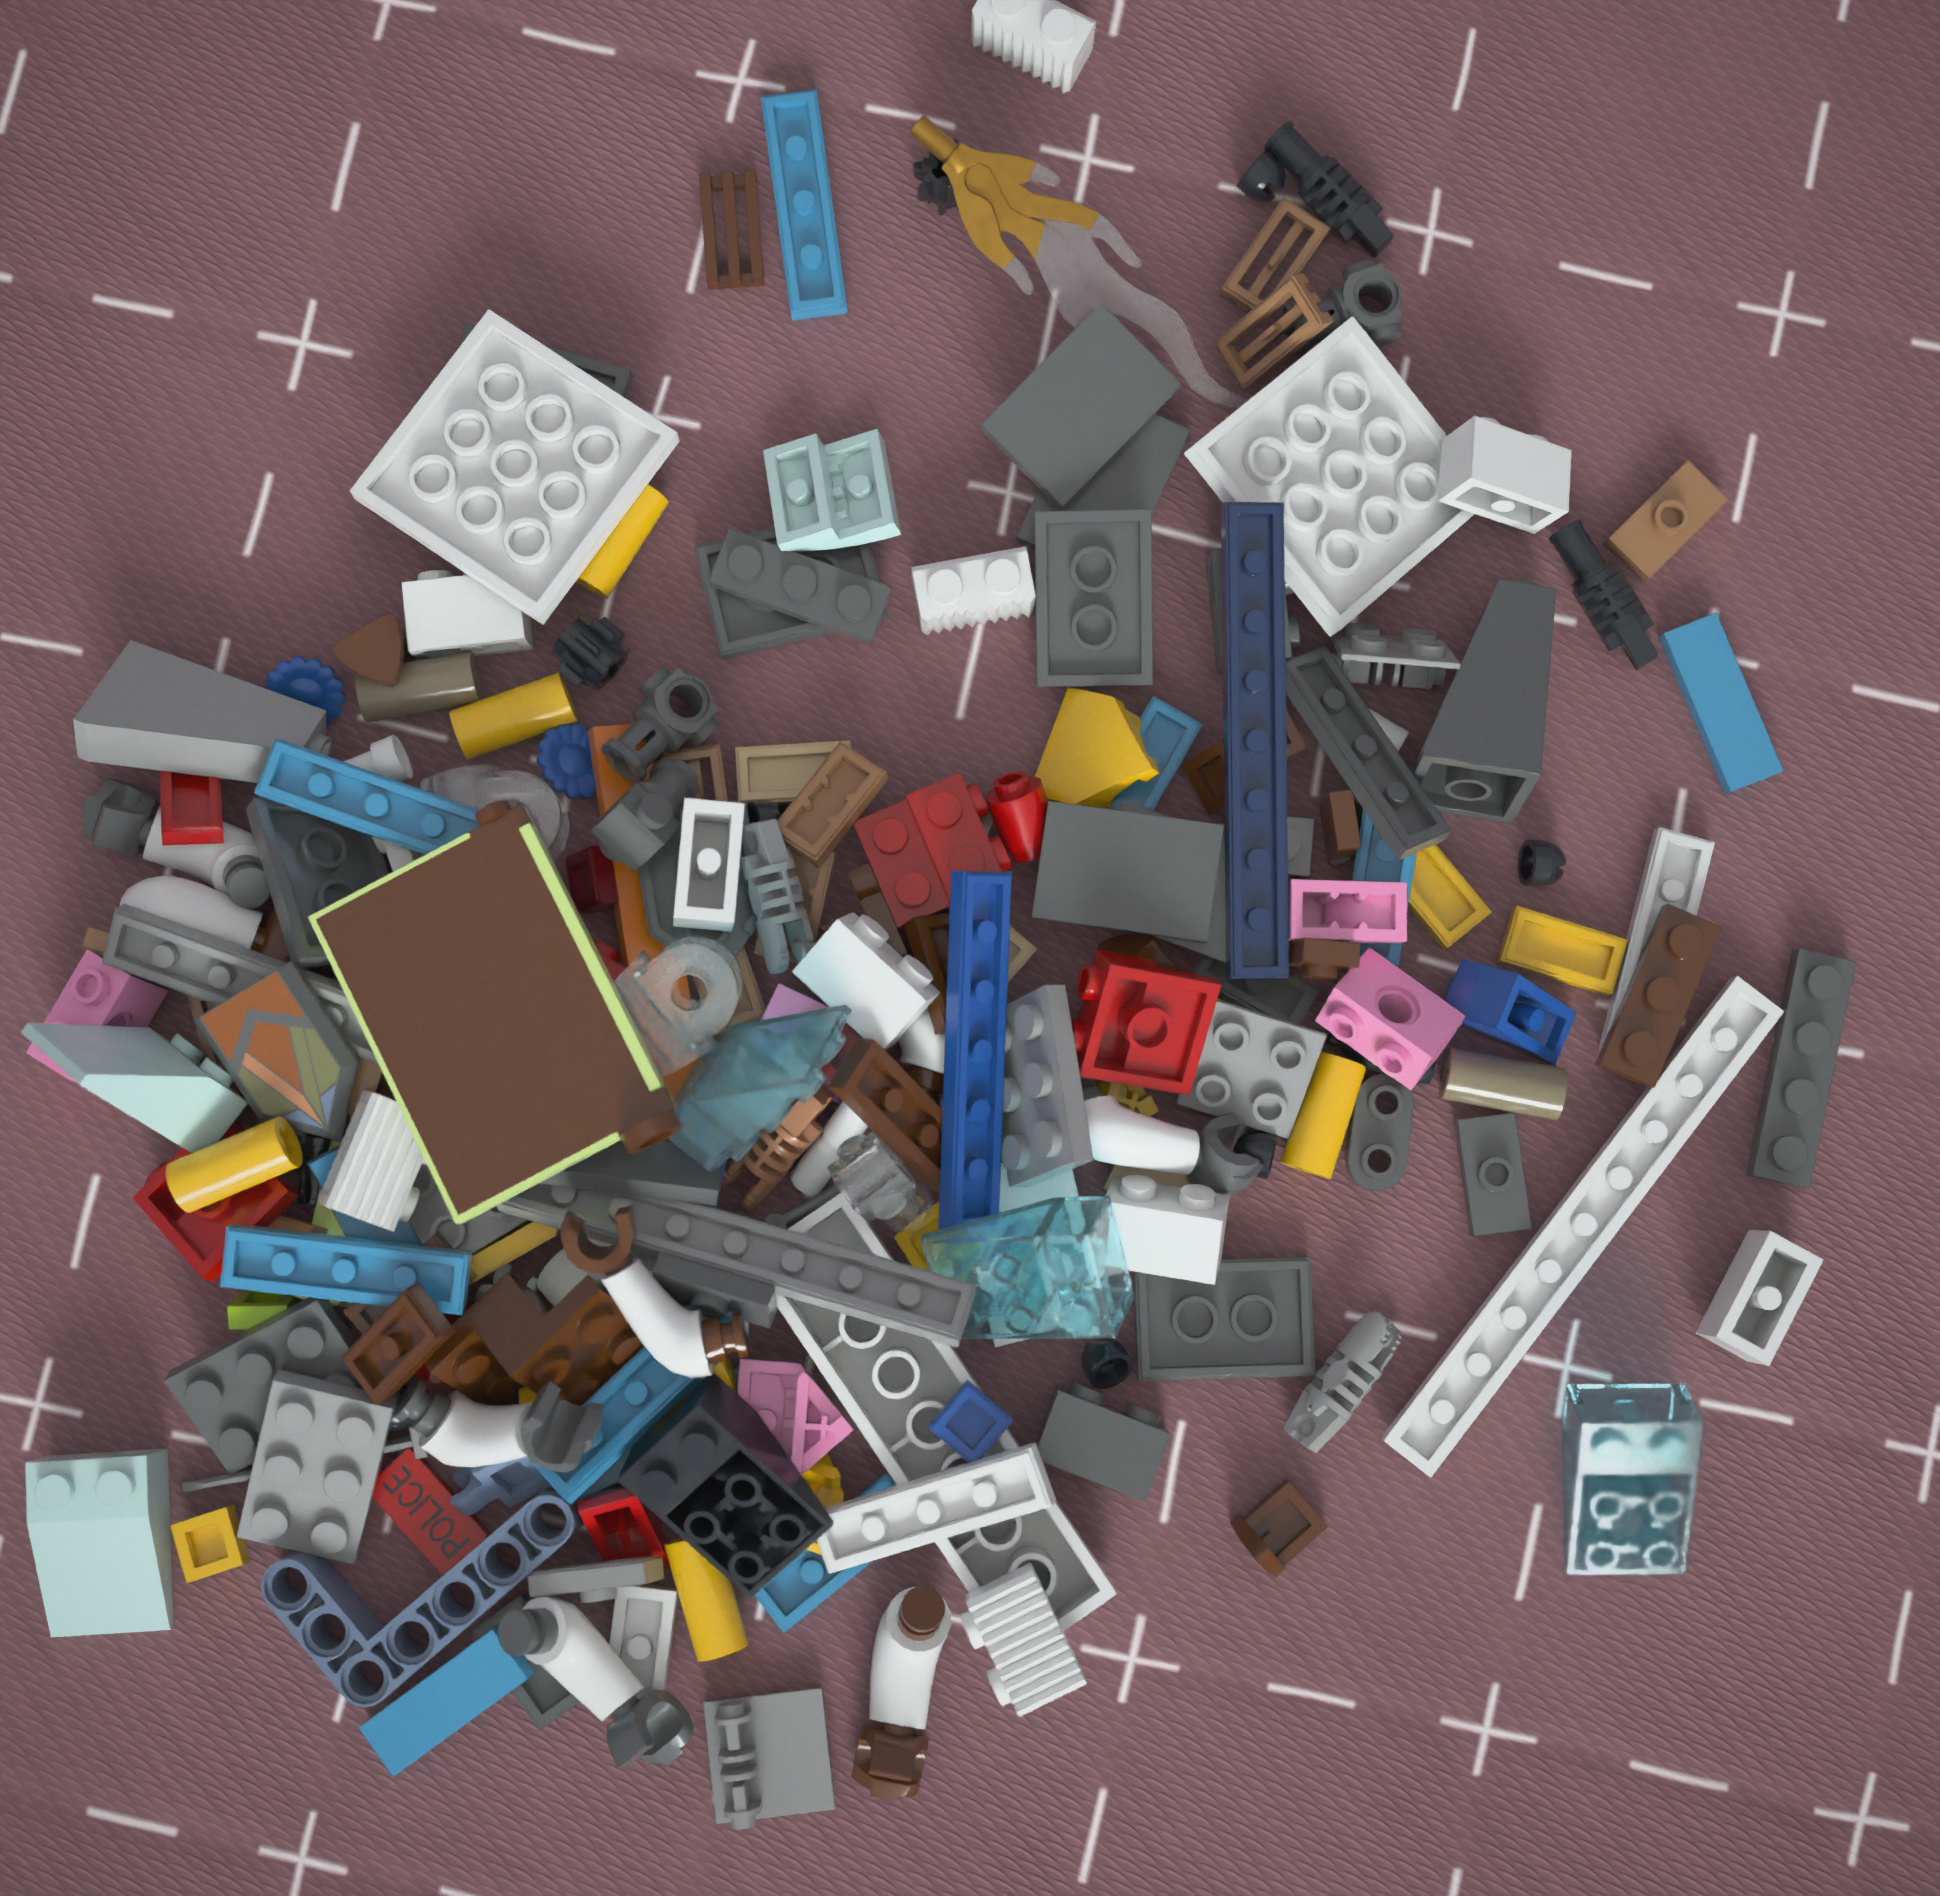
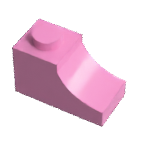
[1288,879,1407,944]

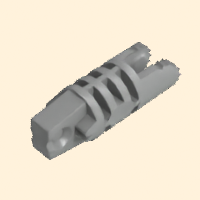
[741,819,815,975]
[1283,1310,1402,1453]

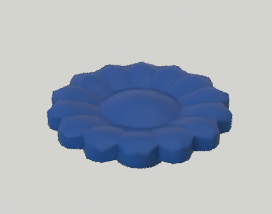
[264,656,346,727]
[537,723,596,799]

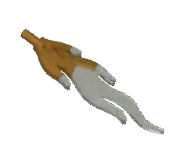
[909,115,1248,408]

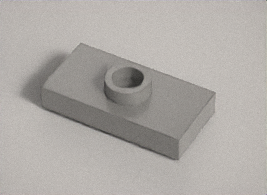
[528,1555,664,1603]

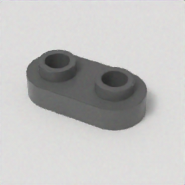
[1345,1074,1414,1190]

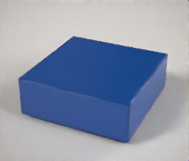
[928,1379,1014,1463]

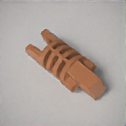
[721,1081,834,1213]

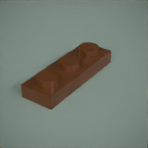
[1595,904,1722,1089]
[828,1038,943,1193]

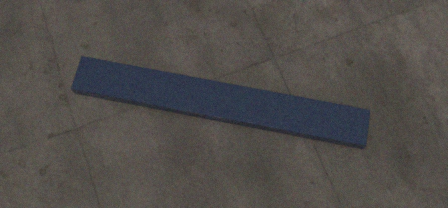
[1221,502,1289,979]

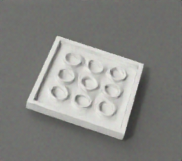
[350,309,680,625]
[1184,316,1474,637]

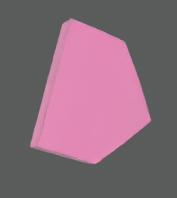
[737,1358,854,1475]

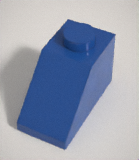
[1445,958,1577,1066]

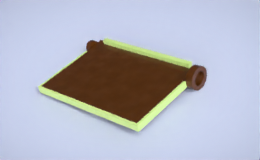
[308,800,684,1224]

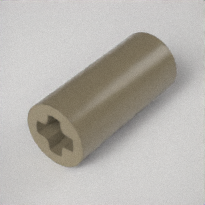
[355,651,482,723]
[1439,1047,1568,1120]

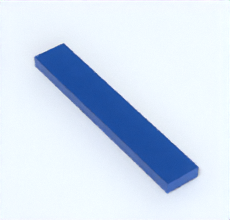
[938,871,1012,1231]

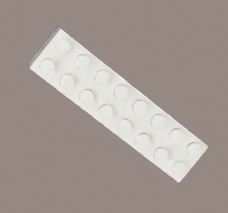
[776,1190,1117,1631]

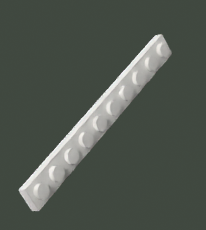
[1380,976,1784,1477]

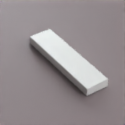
[1598,827,1715,1051]
[817,1442,1056,1574]

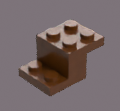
[424,1272,644,1406]

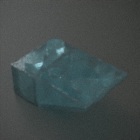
[668,1005,852,1174]
[920,1196,1135,1339]
[1562,1384,1703,1575]

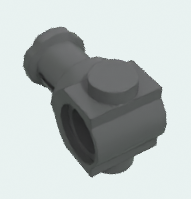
[1282,259,1402,357]
[601,665,720,784]
[590,757,699,872]

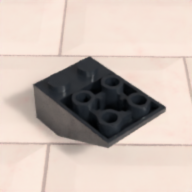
[617,1372,834,1599]

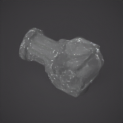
[827,1131,934,1234]

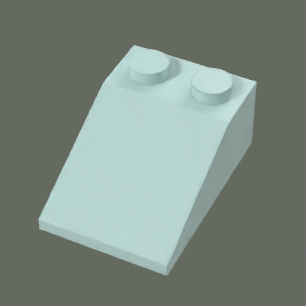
[21,1023,248,1153]
[25,1448,174,1637]

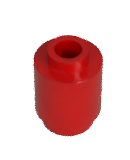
[985,771,1048,862]

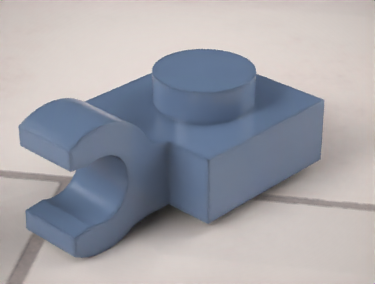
[450,1456,552,1516]

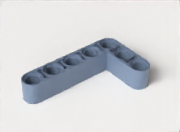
[261,1486,584,1707]

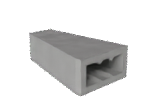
[73,640,332,783]

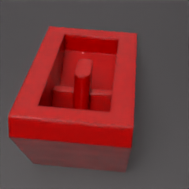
[578,1484,670,1569]

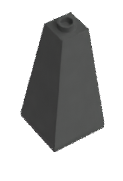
[1411,579,1556,824]

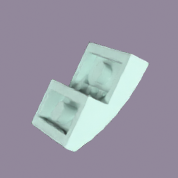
[763,428,901,551]

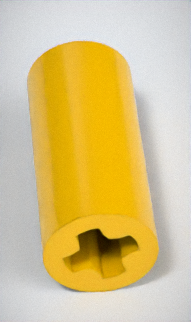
[576,484,669,599]
[449,672,578,760]
[1280,1052,1366,1179]
[166,1116,303,1213]
[664,1537,749,1662]

